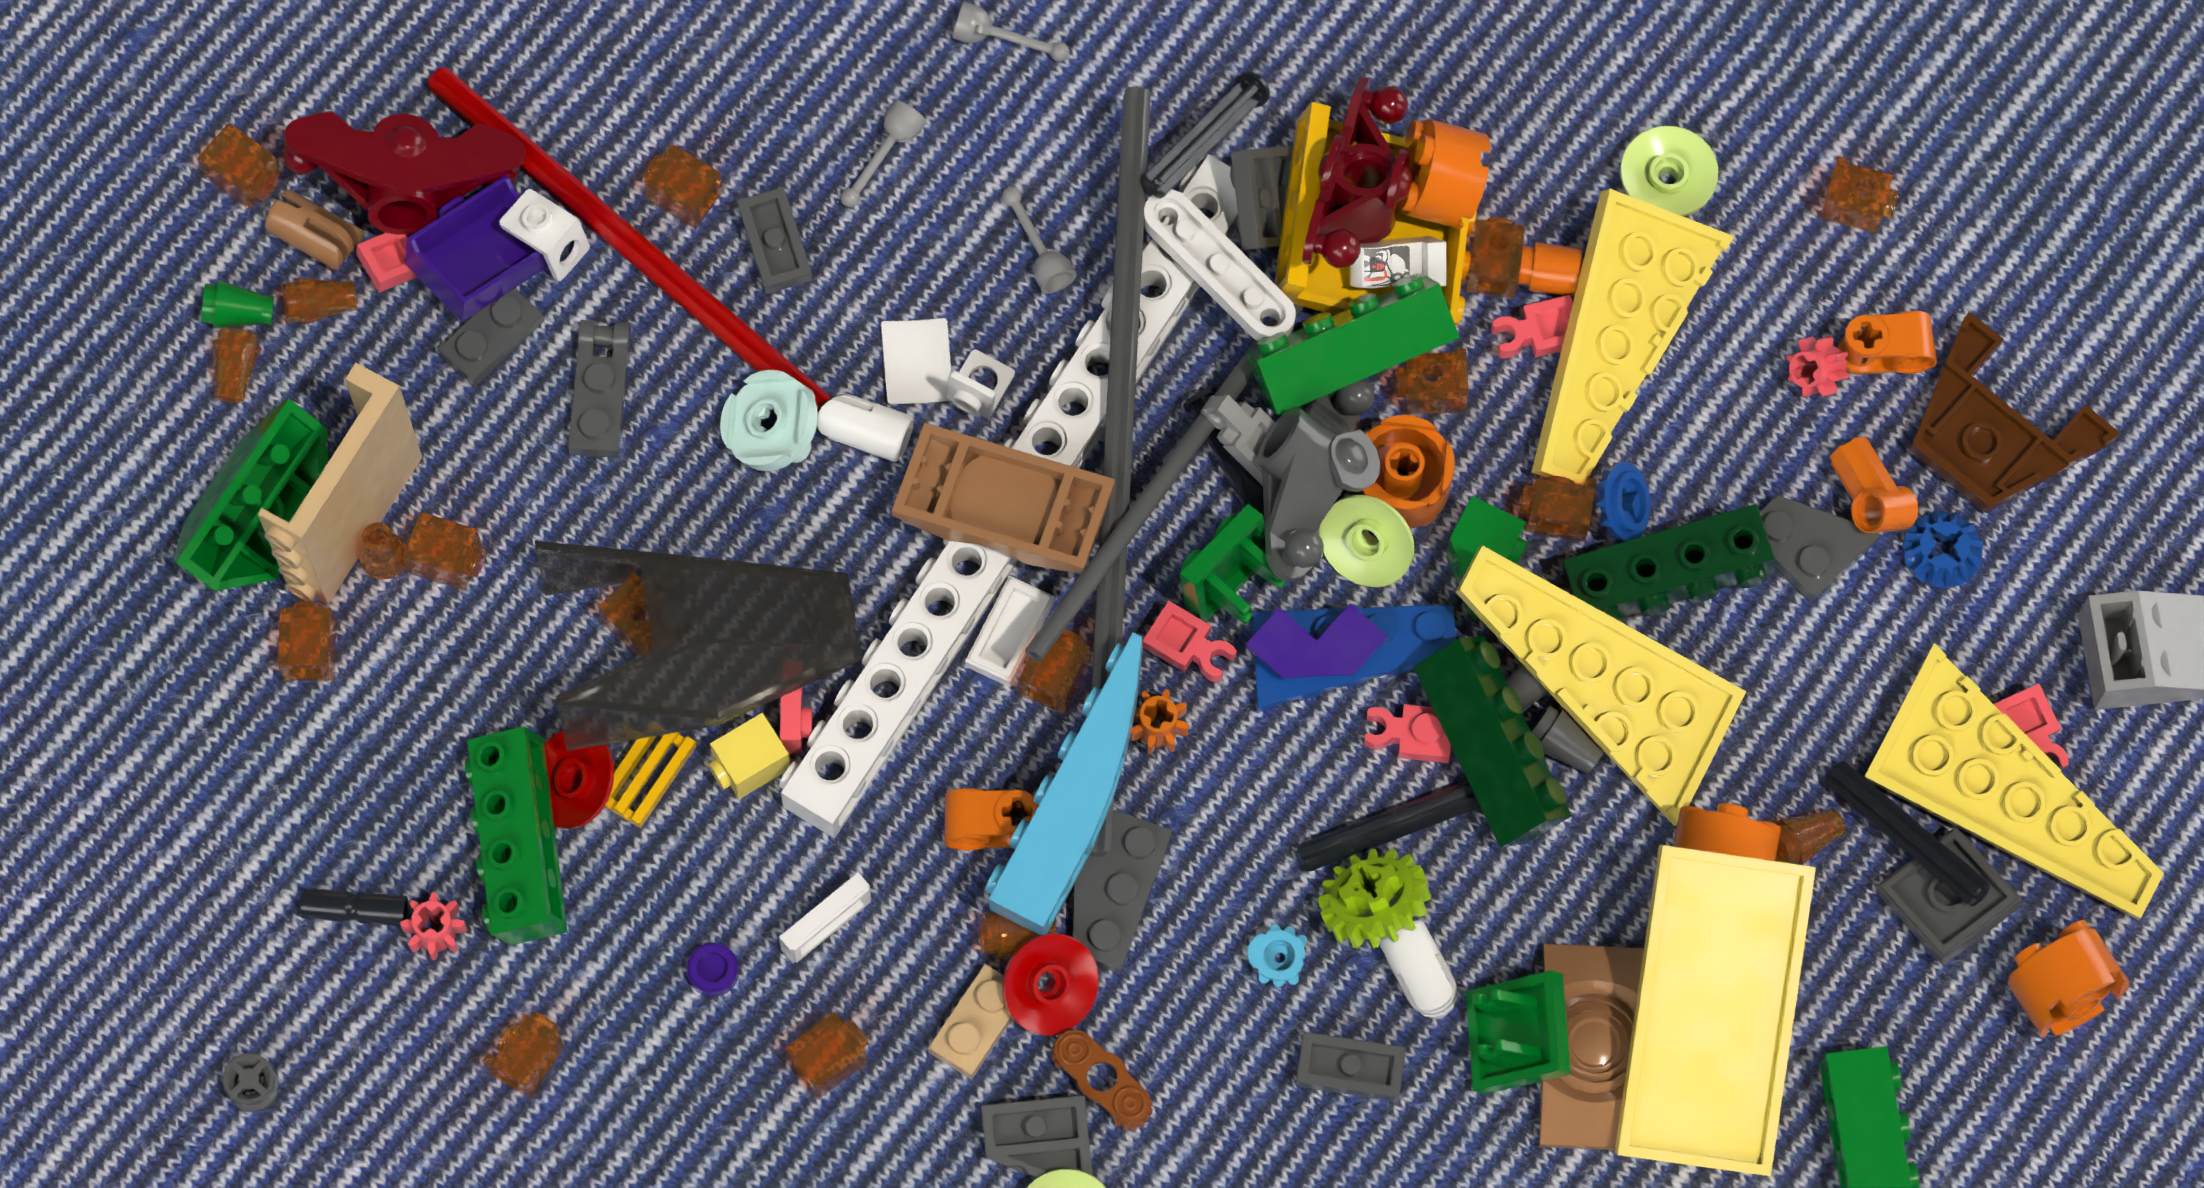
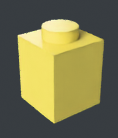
[708,713,790,799]

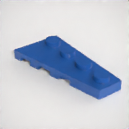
[1252,605,1456,713]

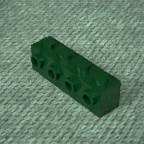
[1563,504,1775,622]
[1413,636,1572,848]

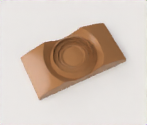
[892,422,1116,573]
[1539,944,1644,1150]

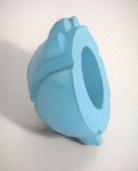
[1247,924,1308,987]

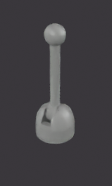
[952,2,1069,62]
[841,100,927,207]
[1002,187,1077,294]

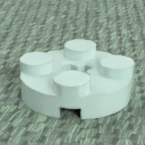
[720,370,818,471]

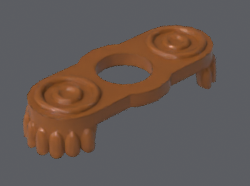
[1051,1030,1153,1131]

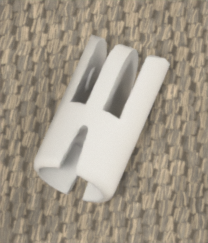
[817,393,914,462]
[1380,920,1457,1018]

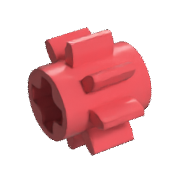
[1786,336,1850,397]
[400,892,467,960]

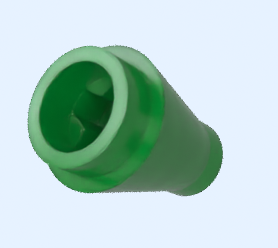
[201,280,274,329]

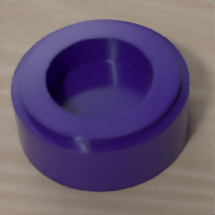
[687,943,739,997]

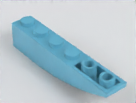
[985,632,1143,935]

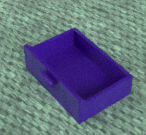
[405,175,548,322]

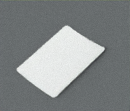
[881,318,951,404]

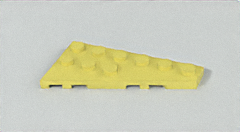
[1531,189,1734,487]
[1455,545,1746,826]
[1865,643,2164,920]

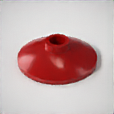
[544,727,614,829]
[1002,933,1099,1035]

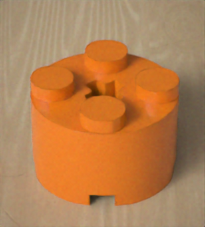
[1399,119,1490,229]
[1352,415,1455,529]
[1673,803,1781,861]
[2008,920,2130,1038]

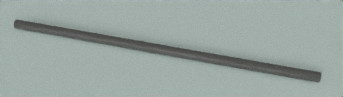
[1025,304,1304,662]

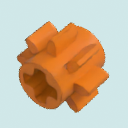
[1130,689,1189,754]

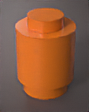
[1517,242,1584,297]

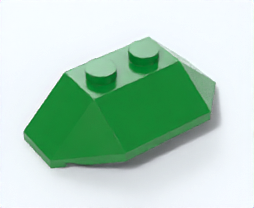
[173,399,329,591]

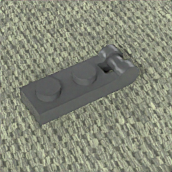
[568,319,631,458]

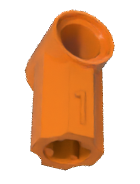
[1829,437,1918,533]

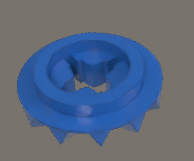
[1595,462,1651,542]
[1903,509,1983,588]

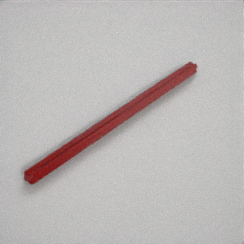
[428,67,831,413]

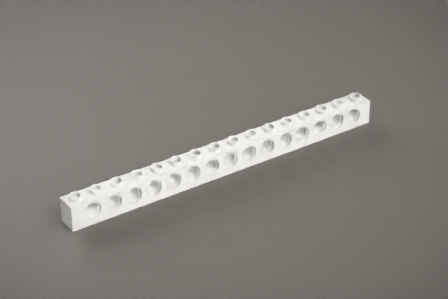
[779,154,1238,838]

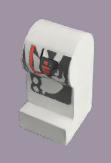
[1350,236,1446,288]

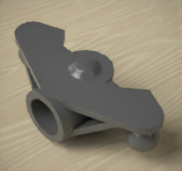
[1257,379,1380,582]

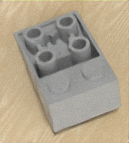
[2078,590,2204,710]

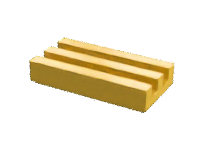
[604,716,697,829]

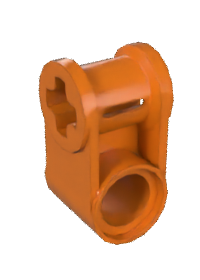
[1837,311,1937,375]
[944,788,1039,851]

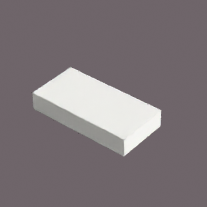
[965,576,1054,688]
[779,873,871,963]

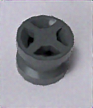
[222,1053,280,1113]

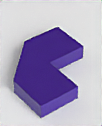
[1245,603,1388,679]

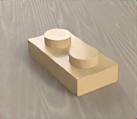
[928,964,1012,1080]

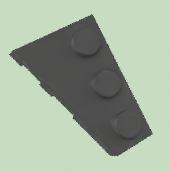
[1073,810,1173,974]

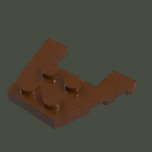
[1909,312,2120,513]

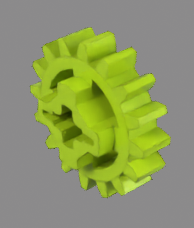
[1318,849,1431,948]

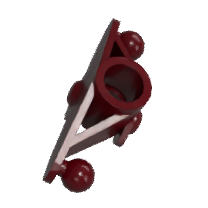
[1302,76,1412,268]
[283,111,526,235]

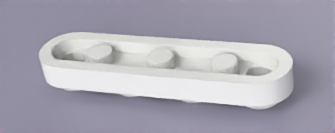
[1144,190,1296,341]

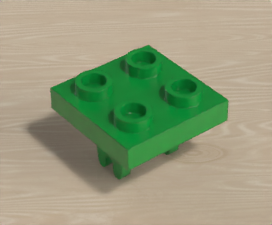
[1179,504,1287,624]
[1466,970,1571,1095]

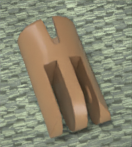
[265,189,365,271]

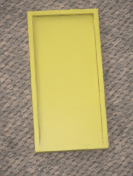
[1614,844,1816,1176]

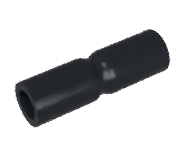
[301,888,408,926]

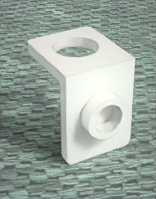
[499,189,590,281]
[946,350,1015,420]

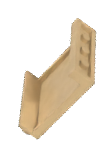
[258,363,422,605]

